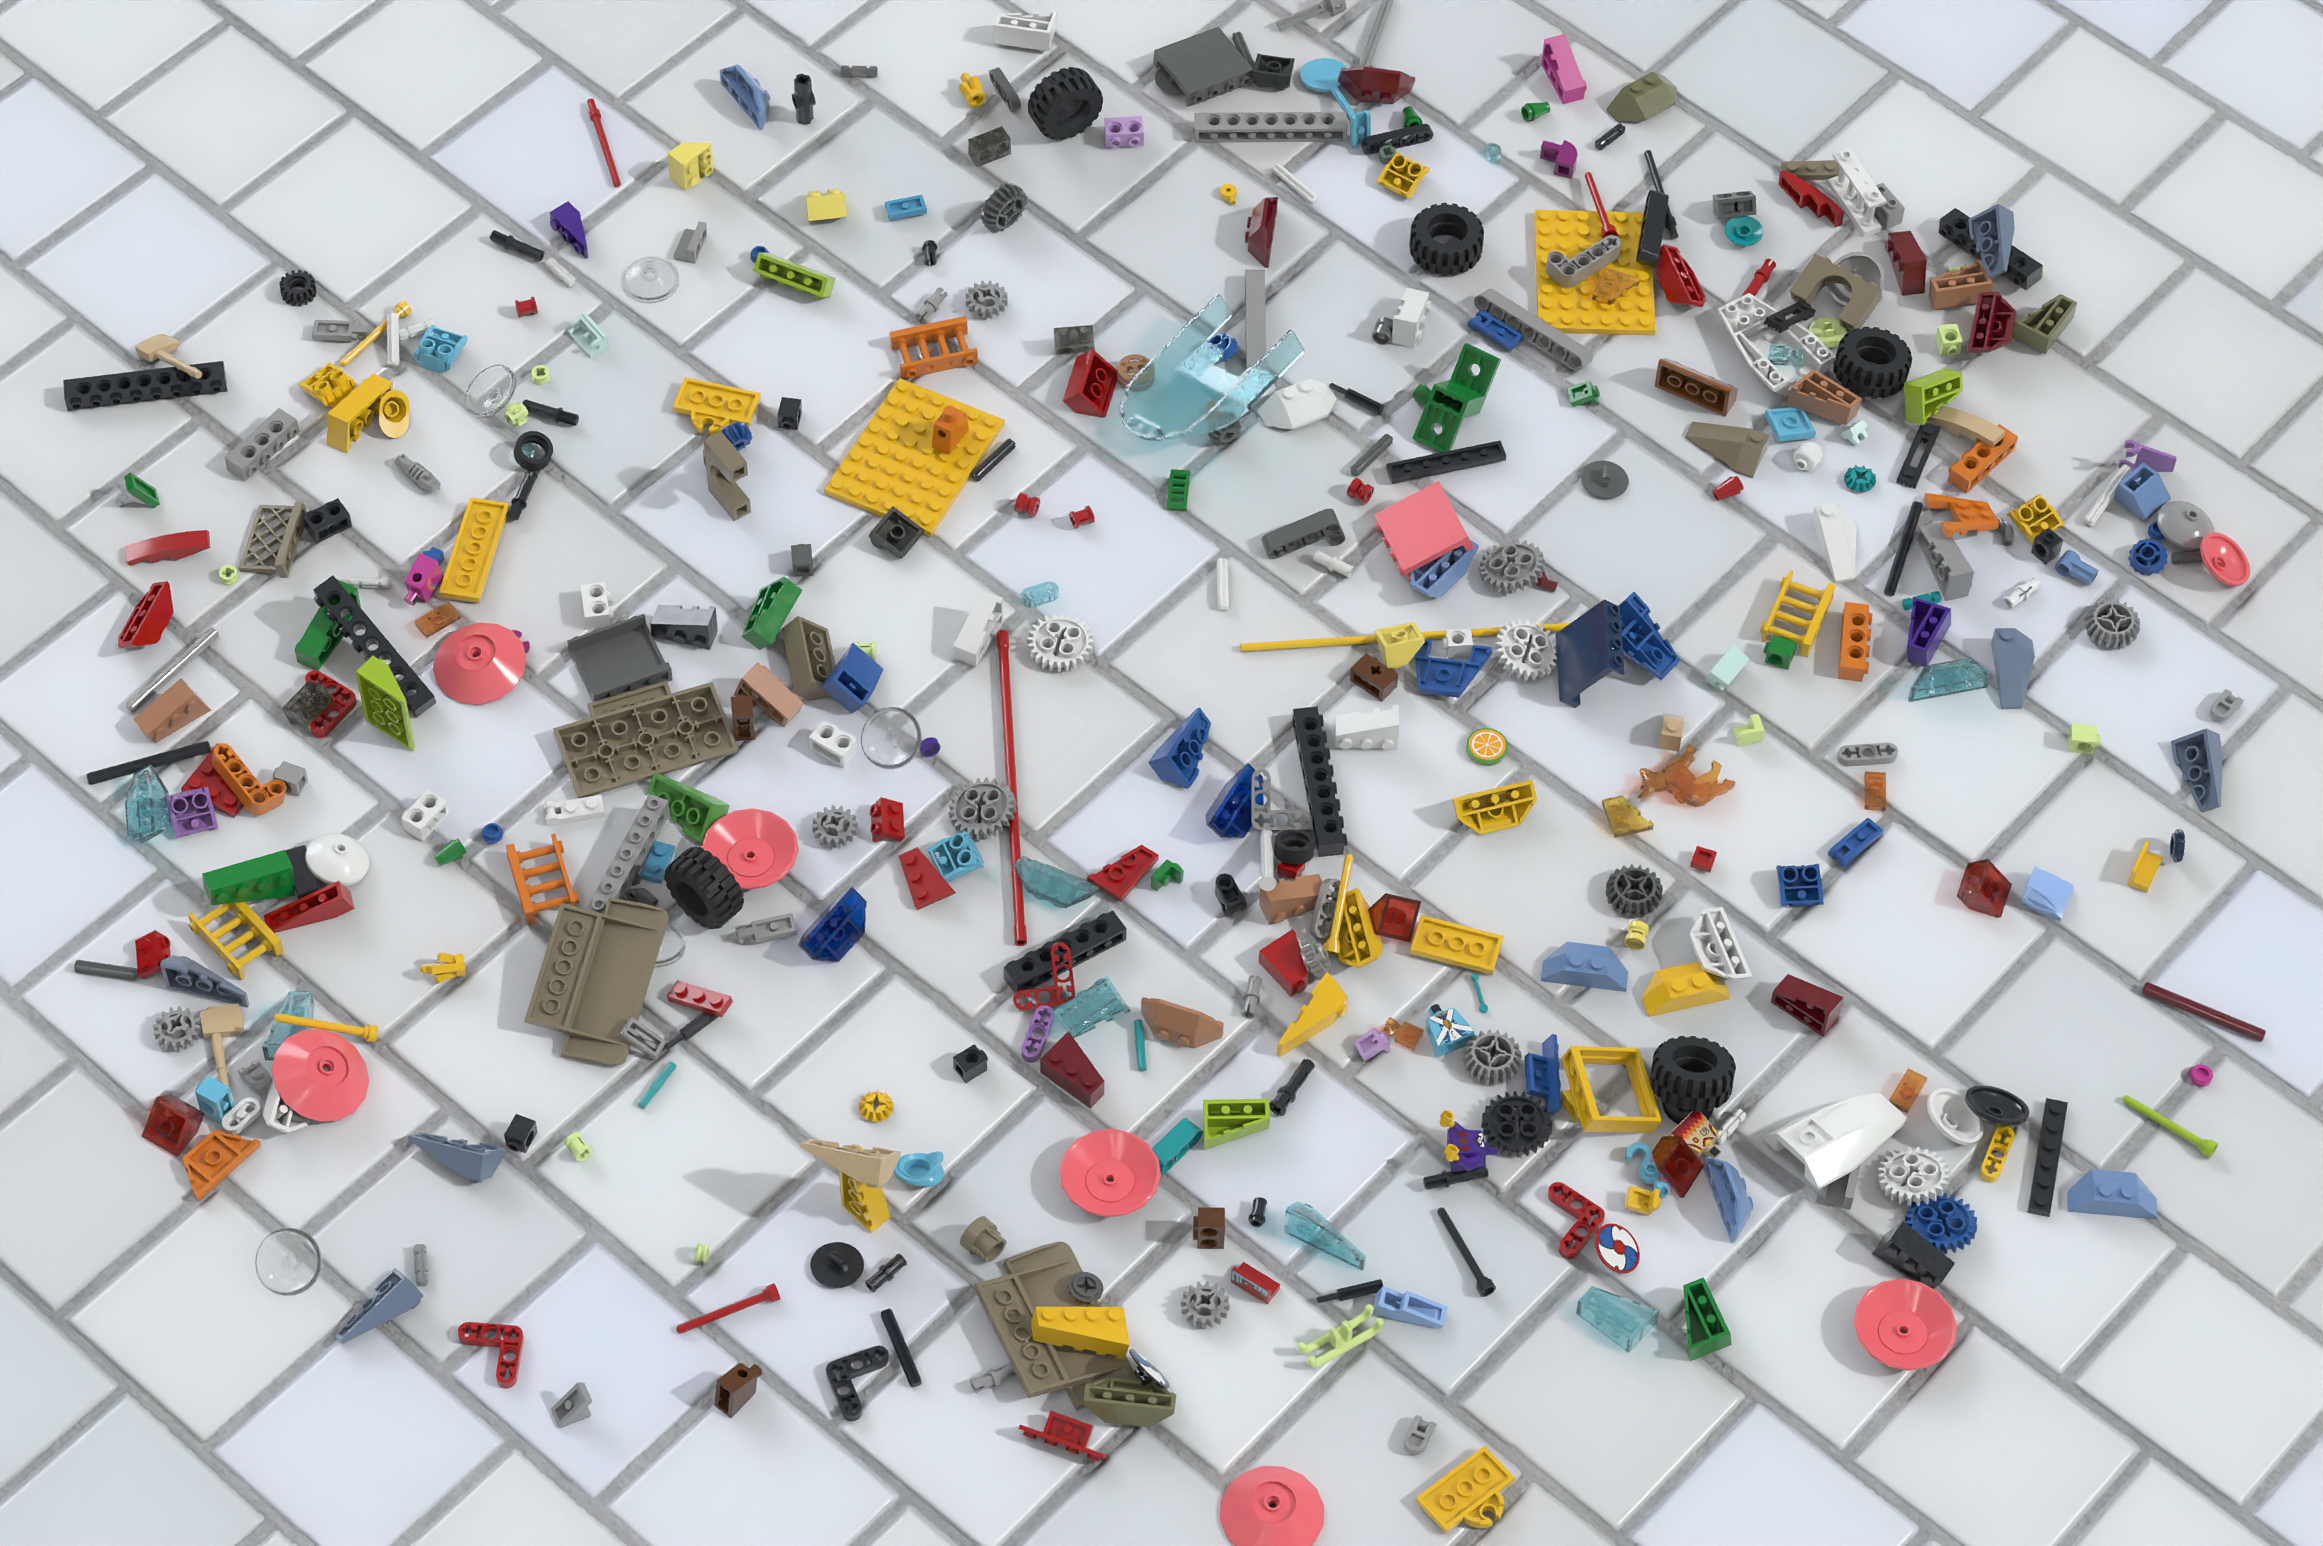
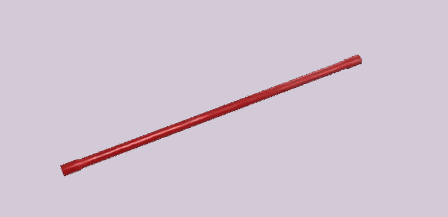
[996,630,1027,946]

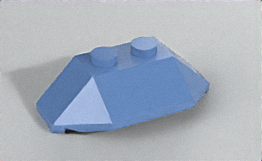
[720,64,770,130]
[1410,540,1479,597]
[1541,941,1628,992]
[1703,1156,1753,1243]
[2067,1169,2157,1220]

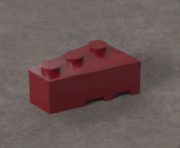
[1885,231,1927,296]
[1771,974,1844,1037]
[1040,1031,1105,1109]

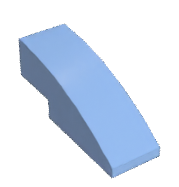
[1373,1286,1447,1328]

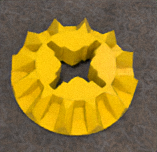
[858,1090,894,1122]

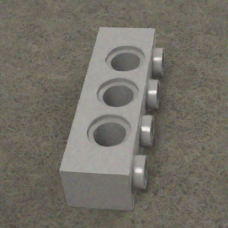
[224,408,299,481]

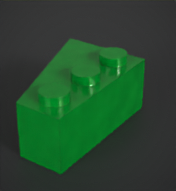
[741,577,802,650]
[1683,1277,1732,1361]

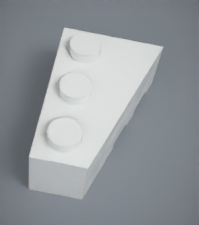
[994,11,1057,51]
[1391,288,1432,348]
[952,589,1003,667]

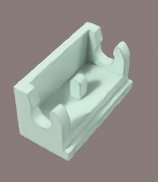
[568,312,608,358]
[1705,645,1750,691]

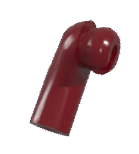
[1536,571,1558,592]

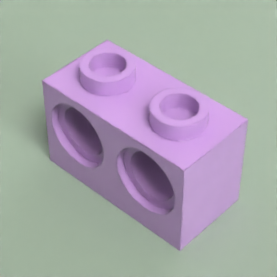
[1104,116,1144,148]

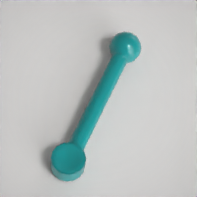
[1470,973,1488,1013]

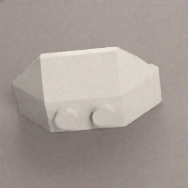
[1257,379,1337,429]
[1688,907,1752,981]
[263,1078,311,1134]

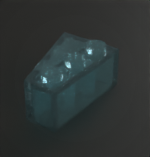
[1053,976,1131,1038]
[262,991,314,1061]
[1576,1286,1659,1353]

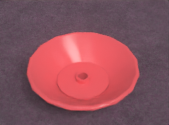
[433,623,527,705]
[701,808,799,890]
[272,1029,369,1122]
[1059,1129,1161,1217]
[1854,1279,1957,1371]
[1220,1466,1324,1546]

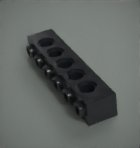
[1938,208,2043,291]
[1003,910,1127,995]

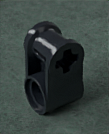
[1214,873,1247,916]

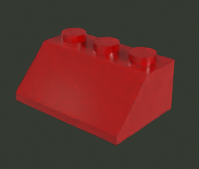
[1063,349,1117,418]

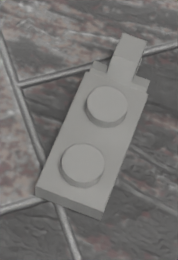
[312,320,369,341]
[736,913,798,944]

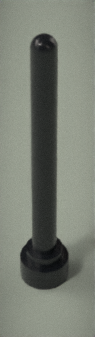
[1437,1207,1496,1297]

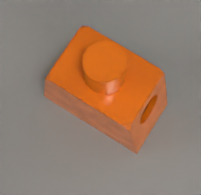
[932,406,969,455]

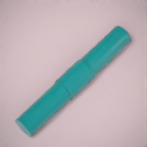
[1134,1019,1147,1072]
[637,1061,677,1109]

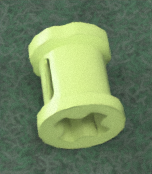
[855,641,876,660]
[564,1132,593,1161]

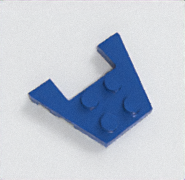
[1415,639,1492,698]

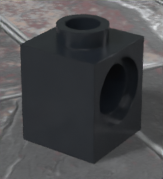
[777,397,802,430]
[2031,528,2063,565]
[953,1044,988,1083]
[504,1114,537,1153]

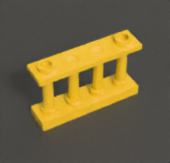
[1760,570,1836,658]
[188,902,283,981]

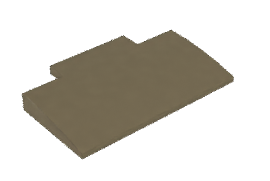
[553,681,739,798]

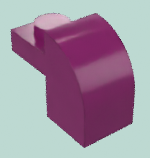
[1540,140,1578,179]

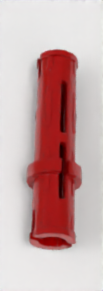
[1741,258,1776,297]

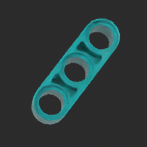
[1152,1118,1203,1175]

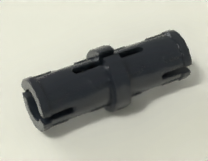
[865,1253,907,1293]

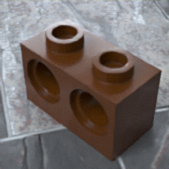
[731,695,755,741]
[1193,1207,1225,1249]

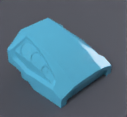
[414,325,468,373]
[927,831,984,883]

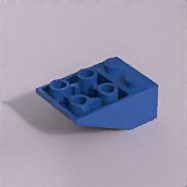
[821,643,883,713]

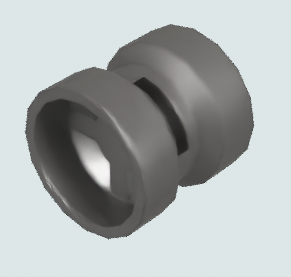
[1372,317,1393,345]

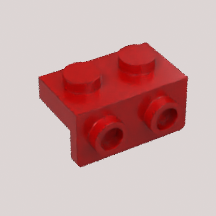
[869,797,905,843]
[135,930,171,979]

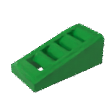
[1166,469,1190,511]

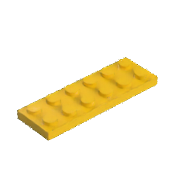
[439,497,510,603]

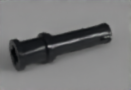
[1269,1059,1315,1116]

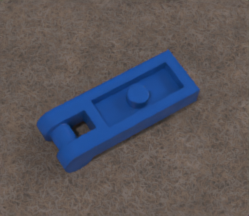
[1467,310,1523,352]
[1828,818,1883,868]

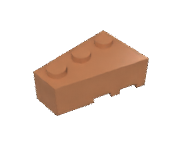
[1929,259,1993,310]
[1786,369,1862,425]
[734,662,804,727]
[133,678,211,743]
[1259,874,1328,925]

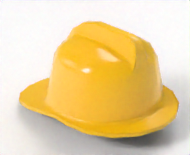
[378,390,409,438]

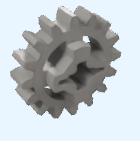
[966,280,1008,319]
[812,805,858,848]
[1300,935,1331,981]
[153,1006,202,1052]
[1181,1281,1230,1329]

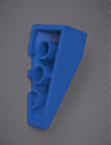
[1148,707,1211,789]

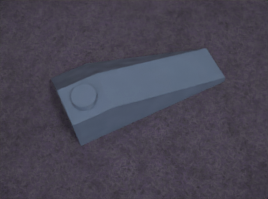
[1968,204,2015,279]
[1991,628,2035,709]
[2171,728,2223,813]
[408,1132,507,1183]
[335,1268,424,1344]

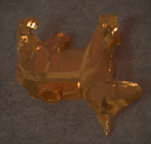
[1638,744,1736,807]

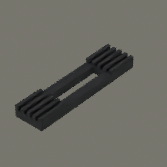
[1764,301,1816,333]
[1896,423,1941,489]

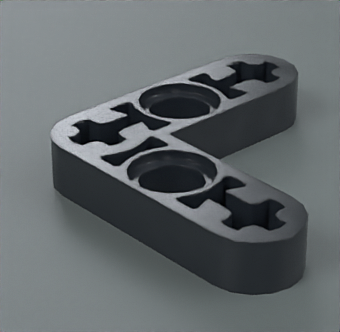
[826,1345,889,1421]

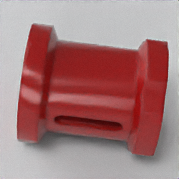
[515,296,538,318]
[1069,505,1095,529]

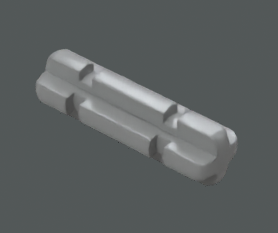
[413,1244,429,1286]

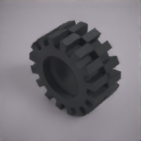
[279,270,317,307]

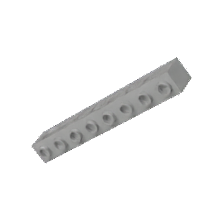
[1194,112,1347,143]
[586,794,670,914]

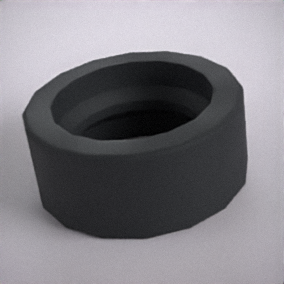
[513,431,553,471]
[1274,829,1314,865]

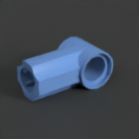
[2055,550,2099,585]

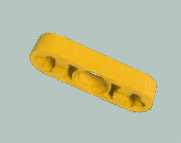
[1980,1126,2015,1183]

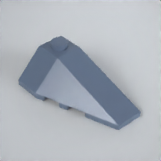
[160,955,249,1007]

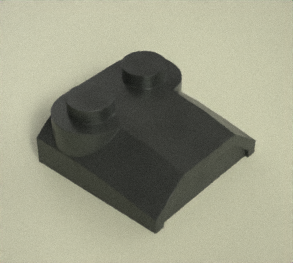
[1252,54,1295,90]
[868,506,925,559]

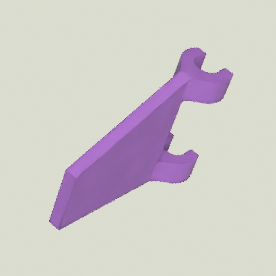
[2118,440,2177,472]

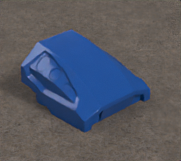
[1776,864,1824,907]

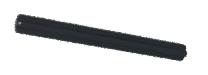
[1884,501,1923,597]
[87,741,211,785]

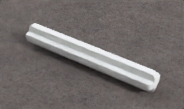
[2084,464,2132,526]

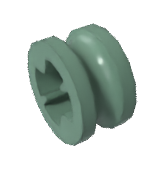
[1379,145,1396,164]

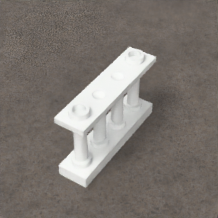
[1827,148,1887,238]

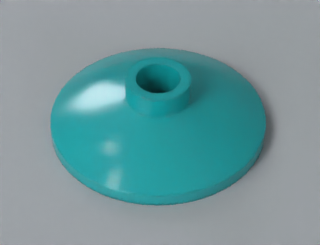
[1725,216,1763,246]

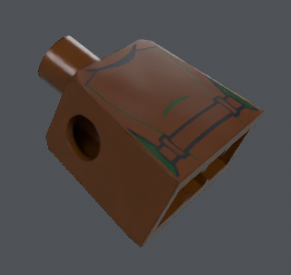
[714,1363,762,1418]

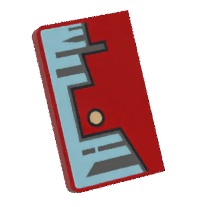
[1231,1262,1281,1305]

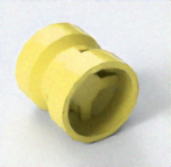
[1624,921,1649,950]

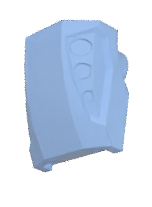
[2022,865,2074,921]

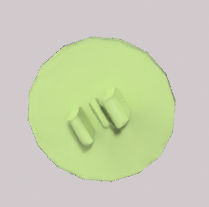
[1809,317,1847,349]

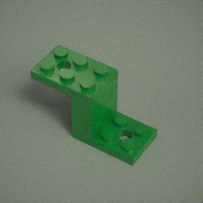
[1412,343,1501,452]

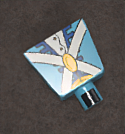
[1426,1004,1475,1058]

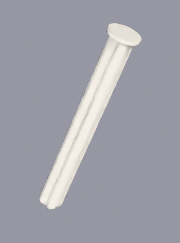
[1259,829,1276,891]

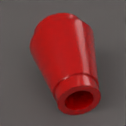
[1712,476,1744,501]

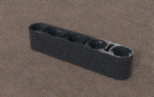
[1636,190,1669,267]

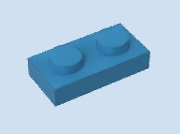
[885,195,927,221]
[640,841,676,884]

